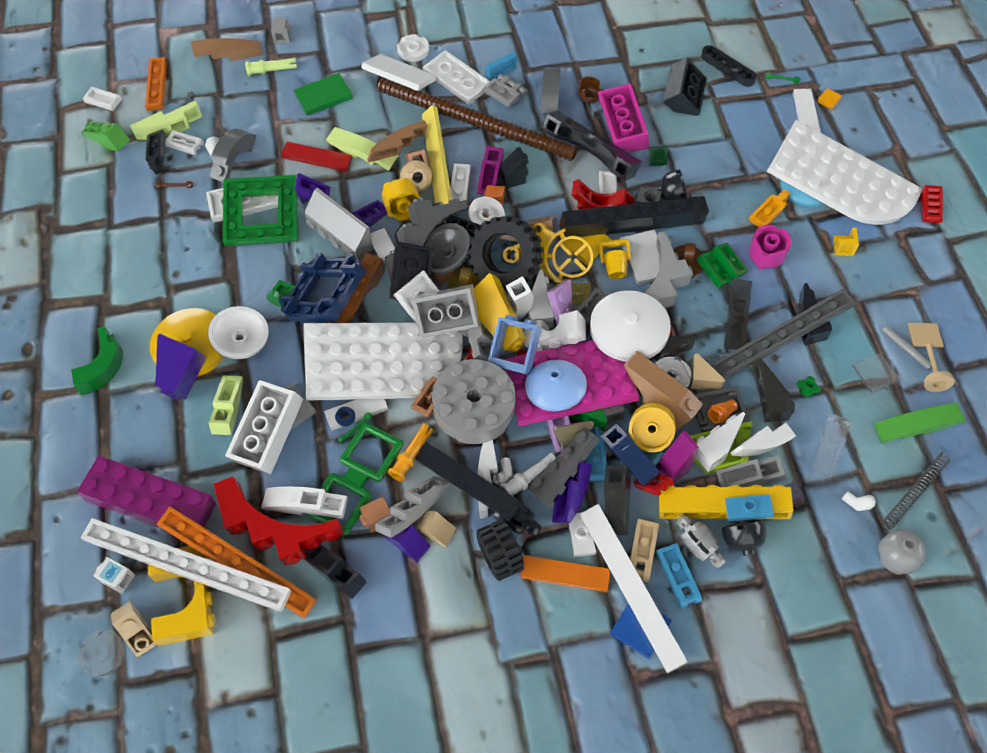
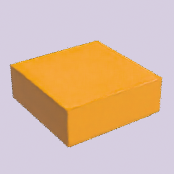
[817,88,842,110]

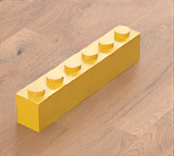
[658,485,793,519]

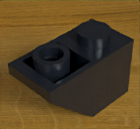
[500,147,529,189]

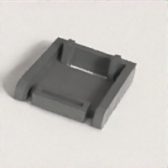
[694,386,750,433]

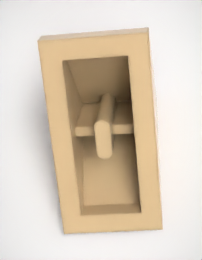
[691,353,725,391]
[411,511,456,547]

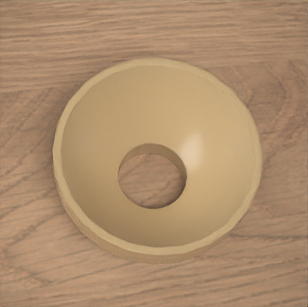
[400,160,432,193]

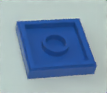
[610,603,672,659]

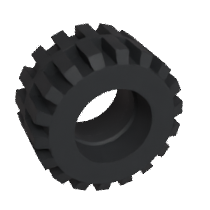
[476,519,524,581]

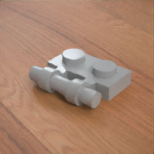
[484,74,528,108]

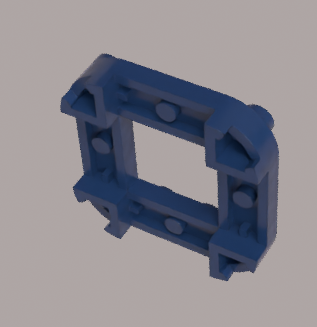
[279,253,366,323]

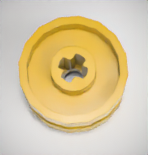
[629,402,676,453]

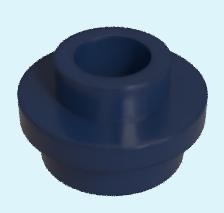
[335,406,356,426]

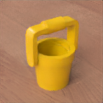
[599,239,631,280]

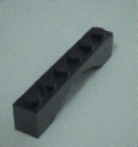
[542,111,642,181]

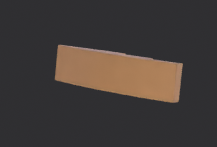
[191,38,263,61]
[367,120,427,162]

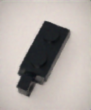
[145,129,166,174]

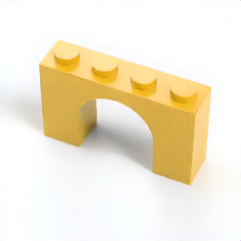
[148,546,216,646]

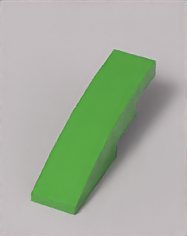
[874,402,966,444]

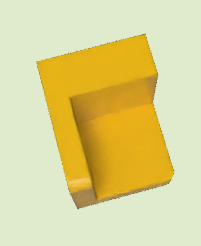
[833,228,859,256]

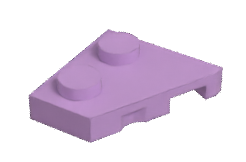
[547,279,573,325]

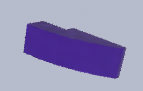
[552,462,592,523]

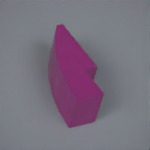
[476,146,504,195]

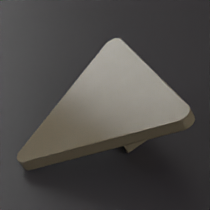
[553,421,594,449]

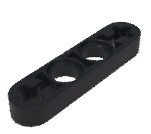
[701,45,757,87]

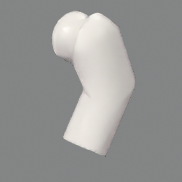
[493,458,513,486]
[842,491,876,511]

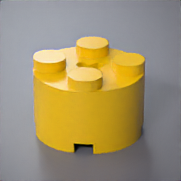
[381,178,420,221]

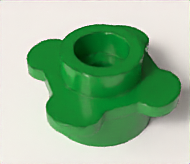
[796,376,821,397]

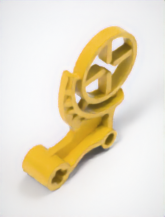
[503,223,594,284]

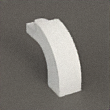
[506,276,534,321]

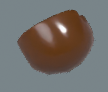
[577,76,603,103]

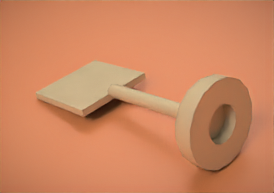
[907,323,955,392]

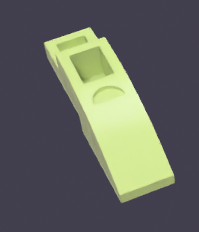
[130,101,202,140]

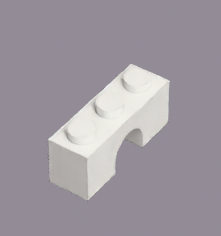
[524,310,586,352]

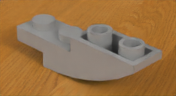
[460,319,493,361]

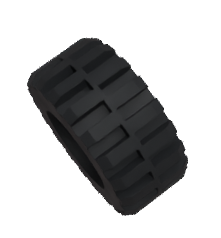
[467,216,544,290]

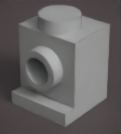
[271,17,291,44]

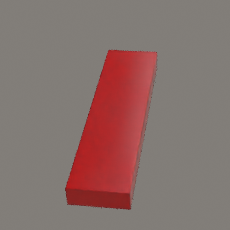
[281,141,352,172]

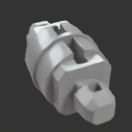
[677,515,726,568]

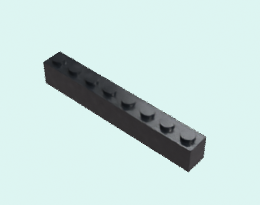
[559,196,709,237]

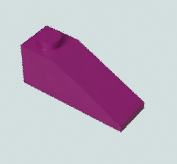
[657,431,699,482]

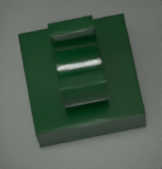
[649,145,668,166]

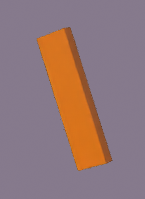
[145,57,167,111]
[520,555,610,592]

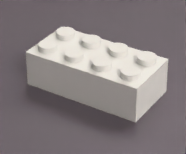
[225,380,304,475]

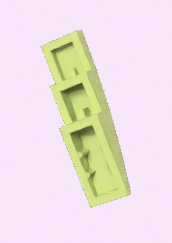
[326,127,398,171]

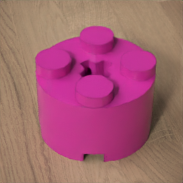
[748,225,791,269]

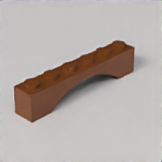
[326,253,385,323]

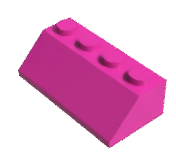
[597,83,649,152]

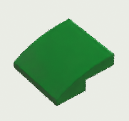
[696,242,749,289]

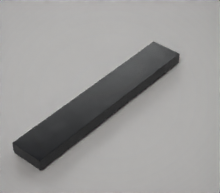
[414,442,522,521]

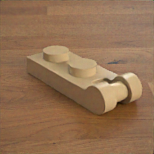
[630,519,659,583]

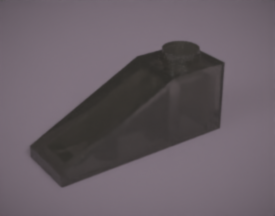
[754,359,795,422]

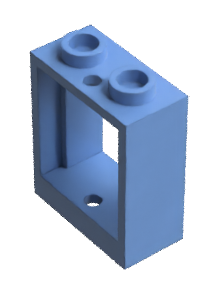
[488,315,542,374]

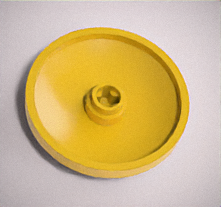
[150,308,225,377]

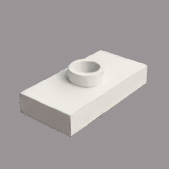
[568,512,596,557]

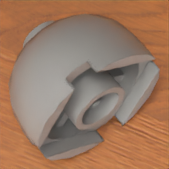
[878,529,926,575]

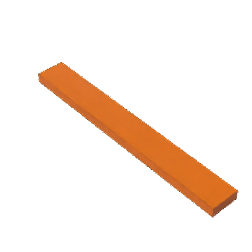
[156,506,317,619]

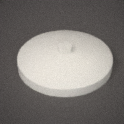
[590,291,671,362]

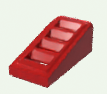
[920,185,943,223]

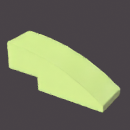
[209,375,243,435]

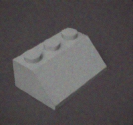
[412,284,479,338]

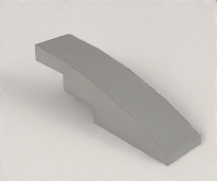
[375,476,450,538]

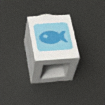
[94,557,135,594]

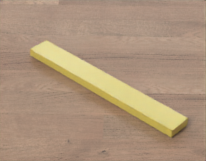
[422,105,455,218]

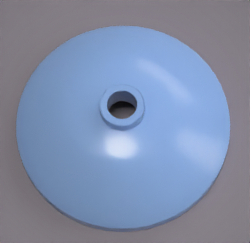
[525,360,587,411]

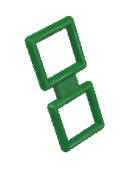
[306,422,404,536]

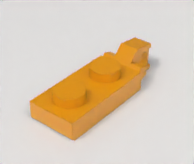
[749,189,790,227]

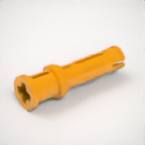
[387,424,433,482]

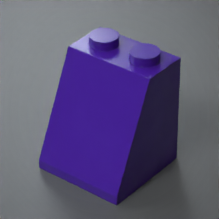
[155,333,207,401]

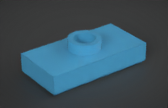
[486,52,517,81]
[725,495,773,521]

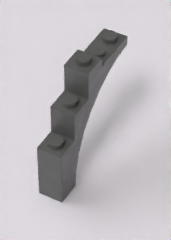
[385,198,468,301]

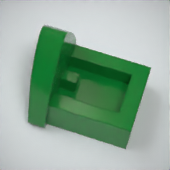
[266,280,294,307]

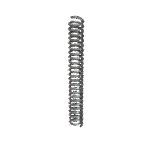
[882,452,950,530]

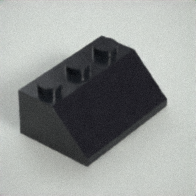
[663,57,707,116]

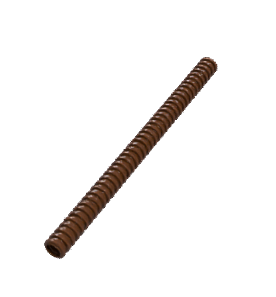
[378,77,577,161]

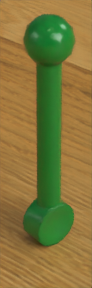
[765,72,800,84]
[338,412,372,444]

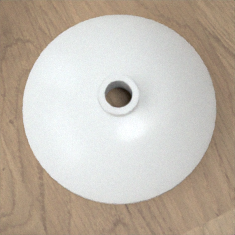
[208,306,269,359]

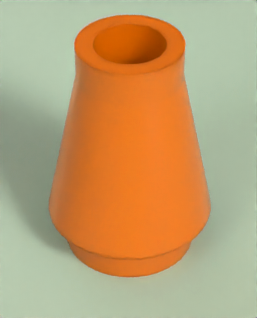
[708,399,738,424]

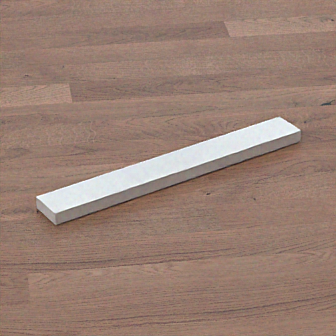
[580,504,688,674]

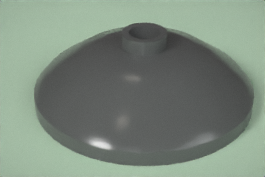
[423,223,471,274]

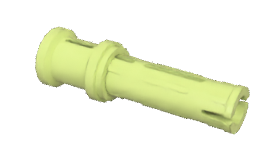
[245,58,297,77]

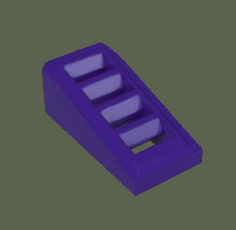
[351,200,388,228]

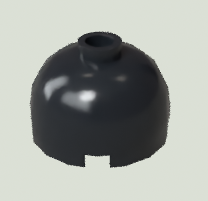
[658,169,687,200]
[721,520,767,556]

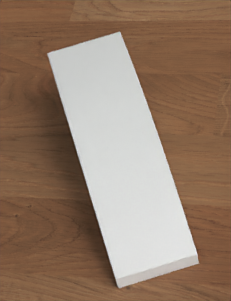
[730,423,796,456]

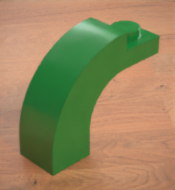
[71,326,123,395]

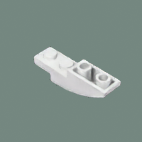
[261,487,348,519]

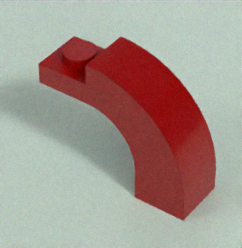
[571,179,635,210]

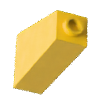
[474,273,526,353]

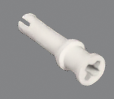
[499,453,556,496]

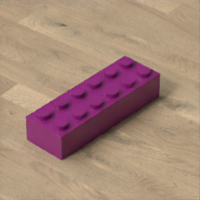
[77,455,217,529]

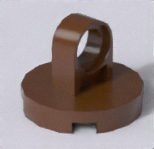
[673,243,703,279]

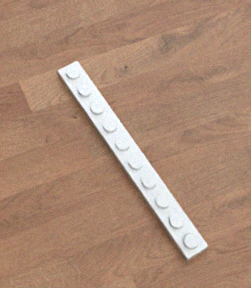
[81,518,291,612]

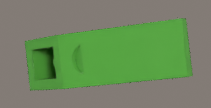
[81,121,130,151]

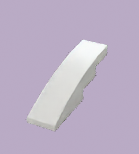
[478,440,498,519]

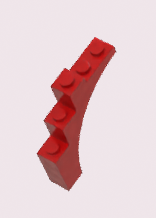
[213,476,344,566]

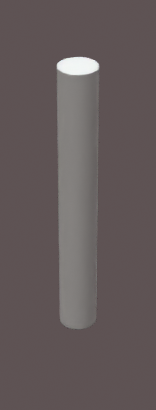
[882,326,932,370]

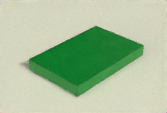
[293,73,353,116]

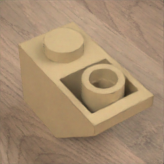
[110,601,157,658]

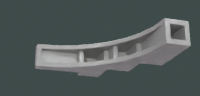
[644,231,693,308]

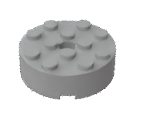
[432,359,516,444]

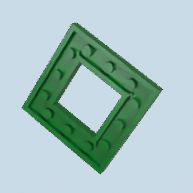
[223,175,298,246]

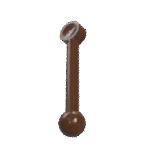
[155,181,193,189]

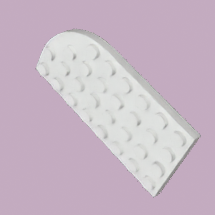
[767,120,922,225]
[304,323,463,400]

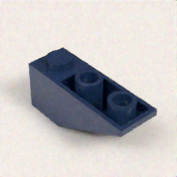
[600,424,660,486]

